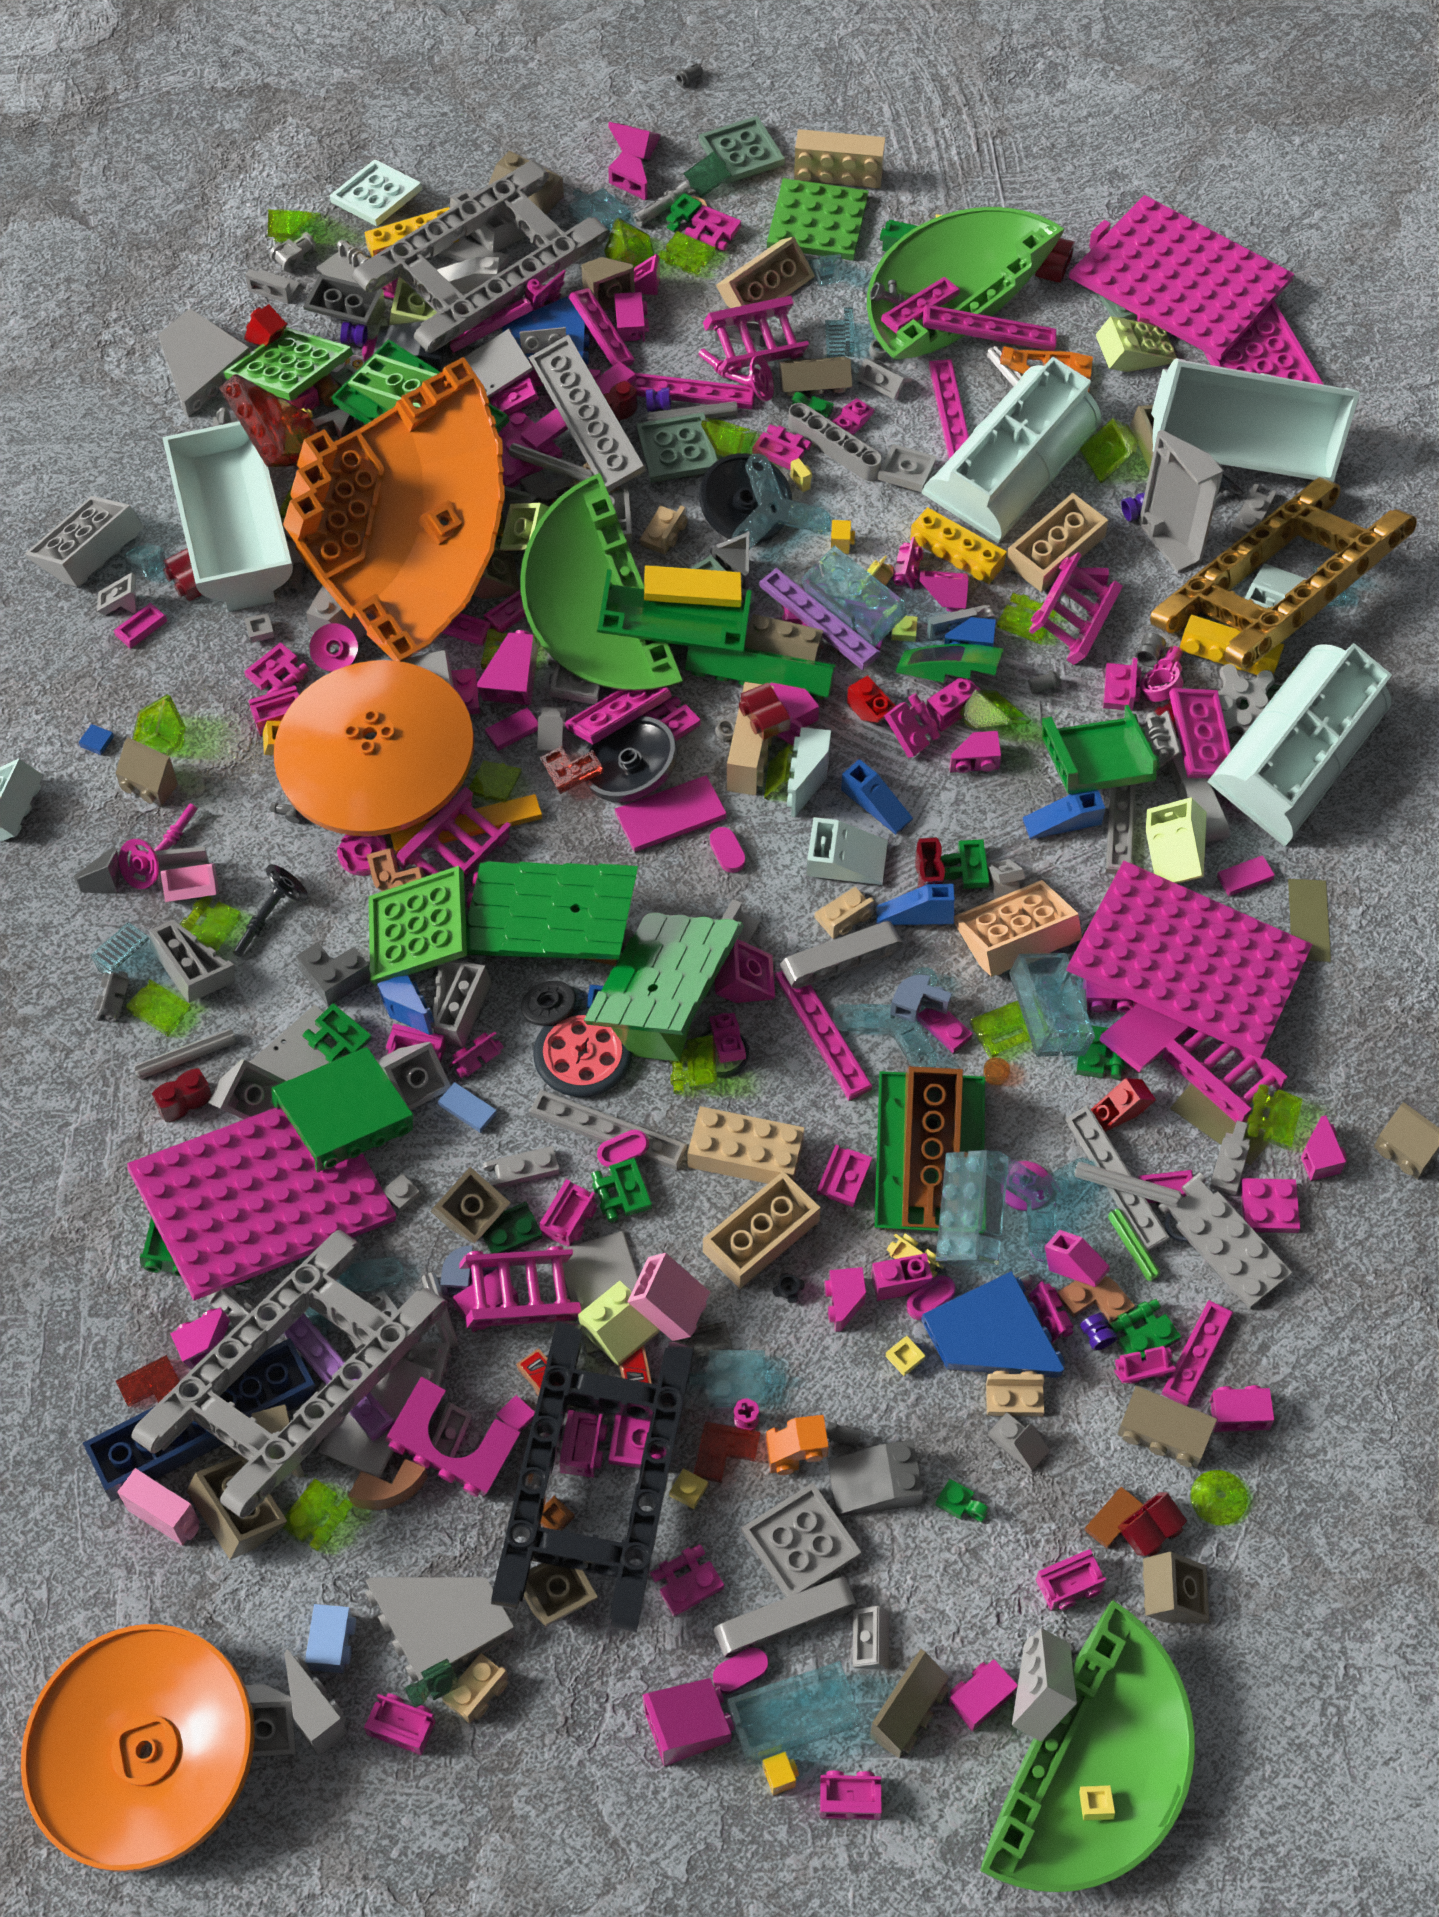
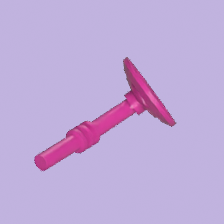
[699,348,774,402]
[119,804,198,889]

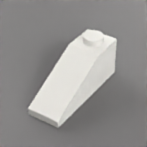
[437,256,500,292]

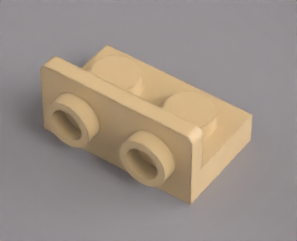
[640,506,688,555]
[814,887,875,939]
[986,1371,1044,1416]
[442,1653,508,1724]

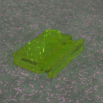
[126,979,192,1037]

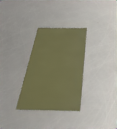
[1288,879,1331,962]
[1170,1083,1273,1165]

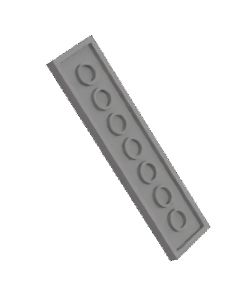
[529,335,646,492]

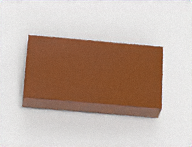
[1084,1487,1143,1549]

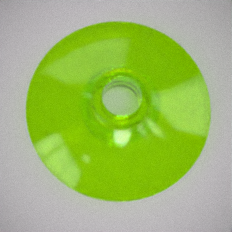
[1190,1470,1248,1526]

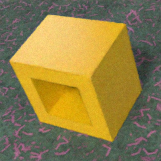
[830,520,855,554]
[762,1752,799,1795]

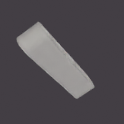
[788,403,882,481]
[1166,738,1230,844]
[780,921,904,989]
[714,1577,857,1658]

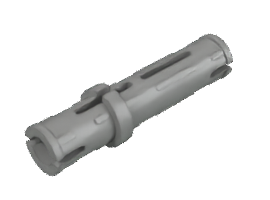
[633,182,692,227]

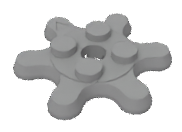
[1218,664,1275,734]

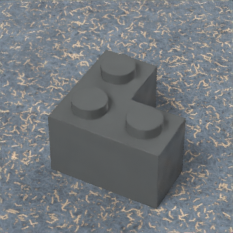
[296,942,370,1007]

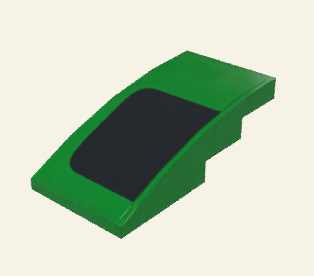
[896,644,1004,683]

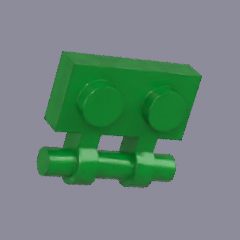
[302,1003,372,1063]
[1076,1024,1126,1079]
[591,1158,652,1223]
[1108,1299,1181,1361]

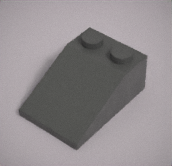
[828,1440,923,1516]

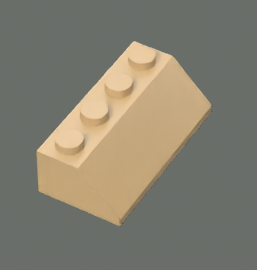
[716,237,815,308]

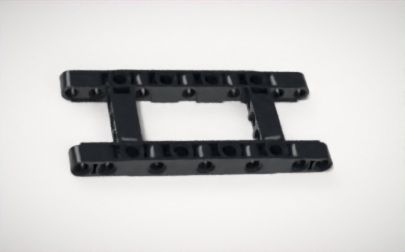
[491,1320,694,1633]

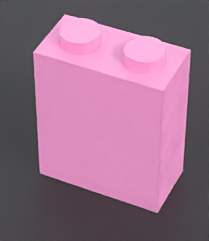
[628,1253,710,1341]
[118,1468,200,1546]

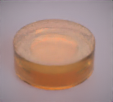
[983,1057,1010,1085]

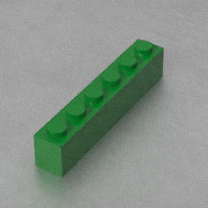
[685,646,836,700]

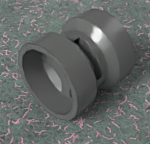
[1135,633,1167,667]

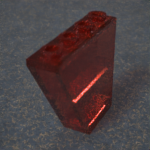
[219,374,318,467]

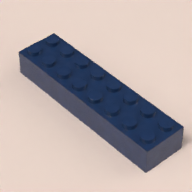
[82,1338,317,1502]

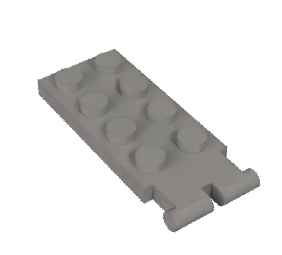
[1158,1173,1292,1309]

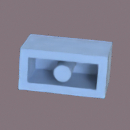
[305,1604,356,1673]

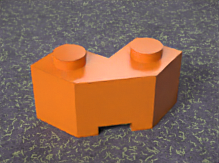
[766,1414,829,1475]

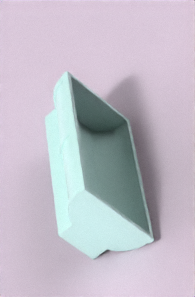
[922,357,1102,543]
[1151,359,1360,482]
[162,418,293,612]
[1207,643,1392,846]

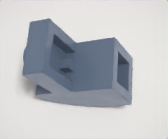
[890,975,952,1023]
[440,1246,498,1296]

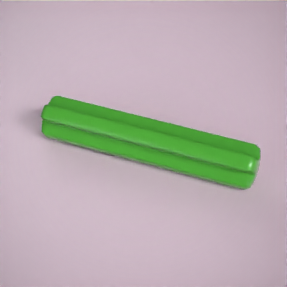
[1108,1208,1160,1281]

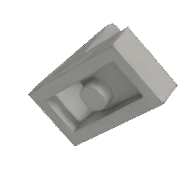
[97,573,137,616]
[537,706,567,754]
[987,859,1025,898]
[988,1412,1050,1472]

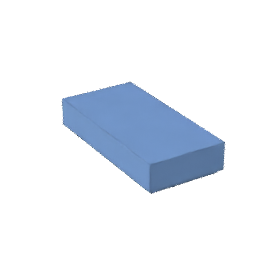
[438,1082,497,1133]

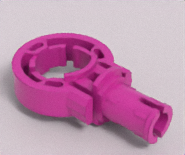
[1140,646,1184,702]

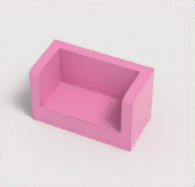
[161,863,219,902]

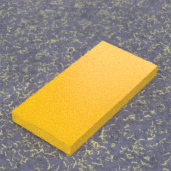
[644,565,742,607]

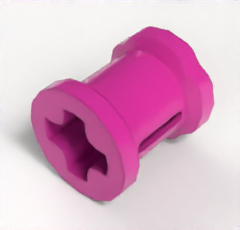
[734,1398,759,1432]

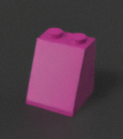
[477,630,538,705]
[642,1678,735,1767]

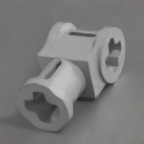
[270,232,317,272]

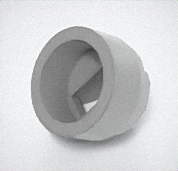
[869,339,887,359]
[715,719,735,741]

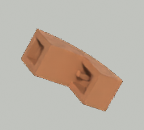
[348,1459,428,1510]

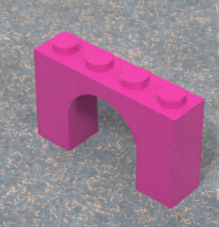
[385,1377,520,1497]

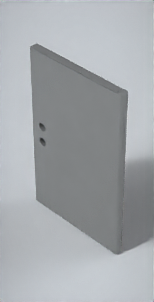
[464,329,534,399]
[250,1004,349,1081]
[563,1231,657,1355]
[318,1358,435,1478]

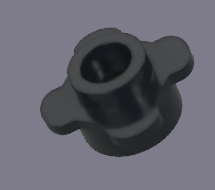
[773,1273,805,1303]

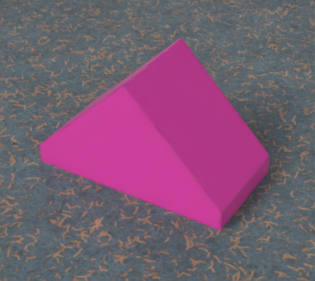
[634,254,660,295]

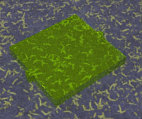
[764,745,794,800]
[469,760,522,802]

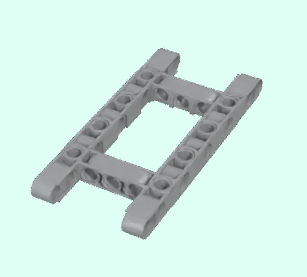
[352,160,610,353]
[132,1230,447,1518]

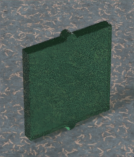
[683,151,732,198]

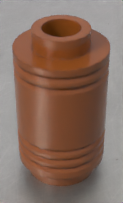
[313,373,341,408]

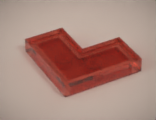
[540,746,604,794]
[116,1355,180,1407]
[694,1421,761,1483]

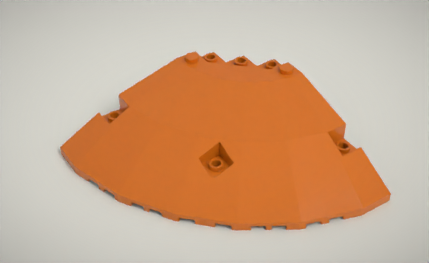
[283,357,505,662]

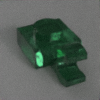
[405,1658,460,1708]

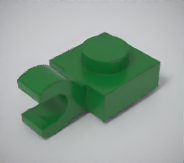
[666,193,702,232]
[792,392,834,419]
[935,1479,988,1523]

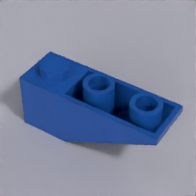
[841,759,913,835]
[1023,790,1105,840]
[876,884,954,925]
[377,975,434,1035]

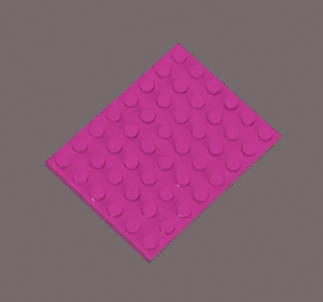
[1069,195,1294,360]
[1066,860,1313,1058]
[127,1108,396,1301]

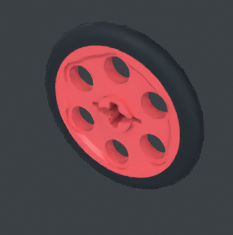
[533,1008,633,1097]

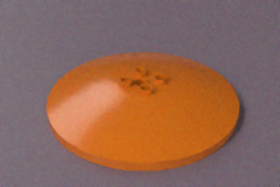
[274,660,475,836]
[21,1624,255,1872]

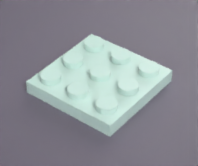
[329,160,423,226]

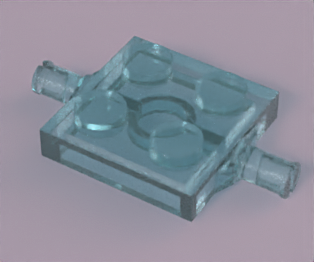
[569,188,631,238]
[689,1350,785,1407]

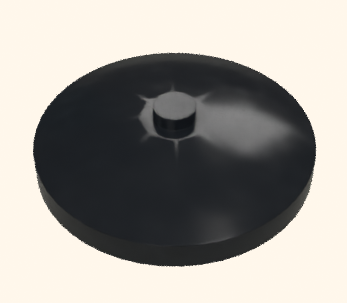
[699,453,793,544]
[581,716,678,802]

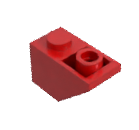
[244,304,287,347]
[847,675,896,723]
[1091,1078,1156,1132]

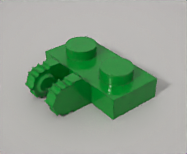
[941,839,989,889]

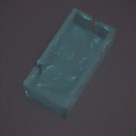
[801,545,907,647]
[1009,953,1095,1057]
[936,1150,1009,1267]
[727,1661,861,1765]

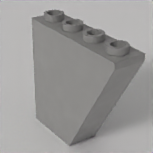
[158,308,250,417]
[365,1577,516,1689]

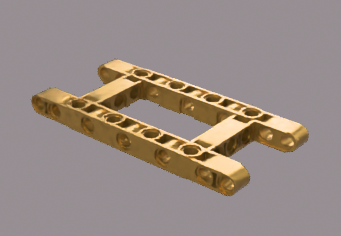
[1150,477,1417,670]

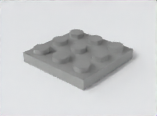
[741,1483,862,1598]

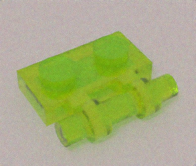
[658,231,715,275]
[997,592,1057,645]
[179,896,242,952]
[669,1035,717,1095]
[1247,1084,1303,1150]
[282,1478,353,1552]

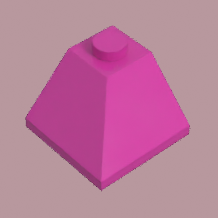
[608,122,661,162]
[920,570,968,612]
[715,939,775,1003]

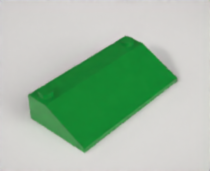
[597,569,752,654]

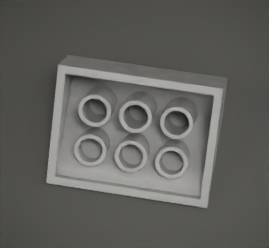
[25,496,144,587]

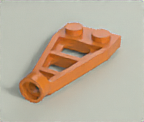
[1000,346,1093,393]

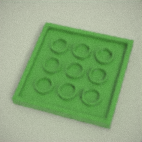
[767,178,869,261]
[224,327,353,401]
[369,866,467,986]

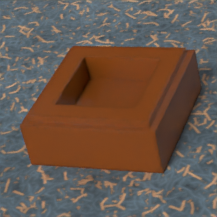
[541,1495,575,1531]

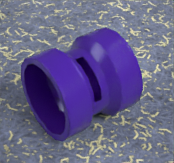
[340,322,368,347]
[646,387,671,412]
[1121,492,1145,522]
[1080,1313,1117,1351]

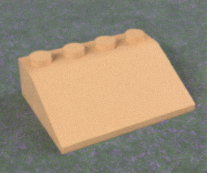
[954,880,1082,977]

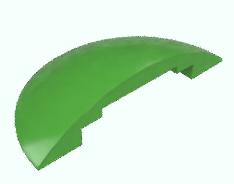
[867,207,1064,359]
[521,473,683,691]
[980,1600,1195,1892]

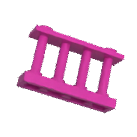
[703,296,809,373]
[1029,552,1123,665]
[396,786,511,879]
[1162,1031,1288,1122]
[459,1246,581,1328]

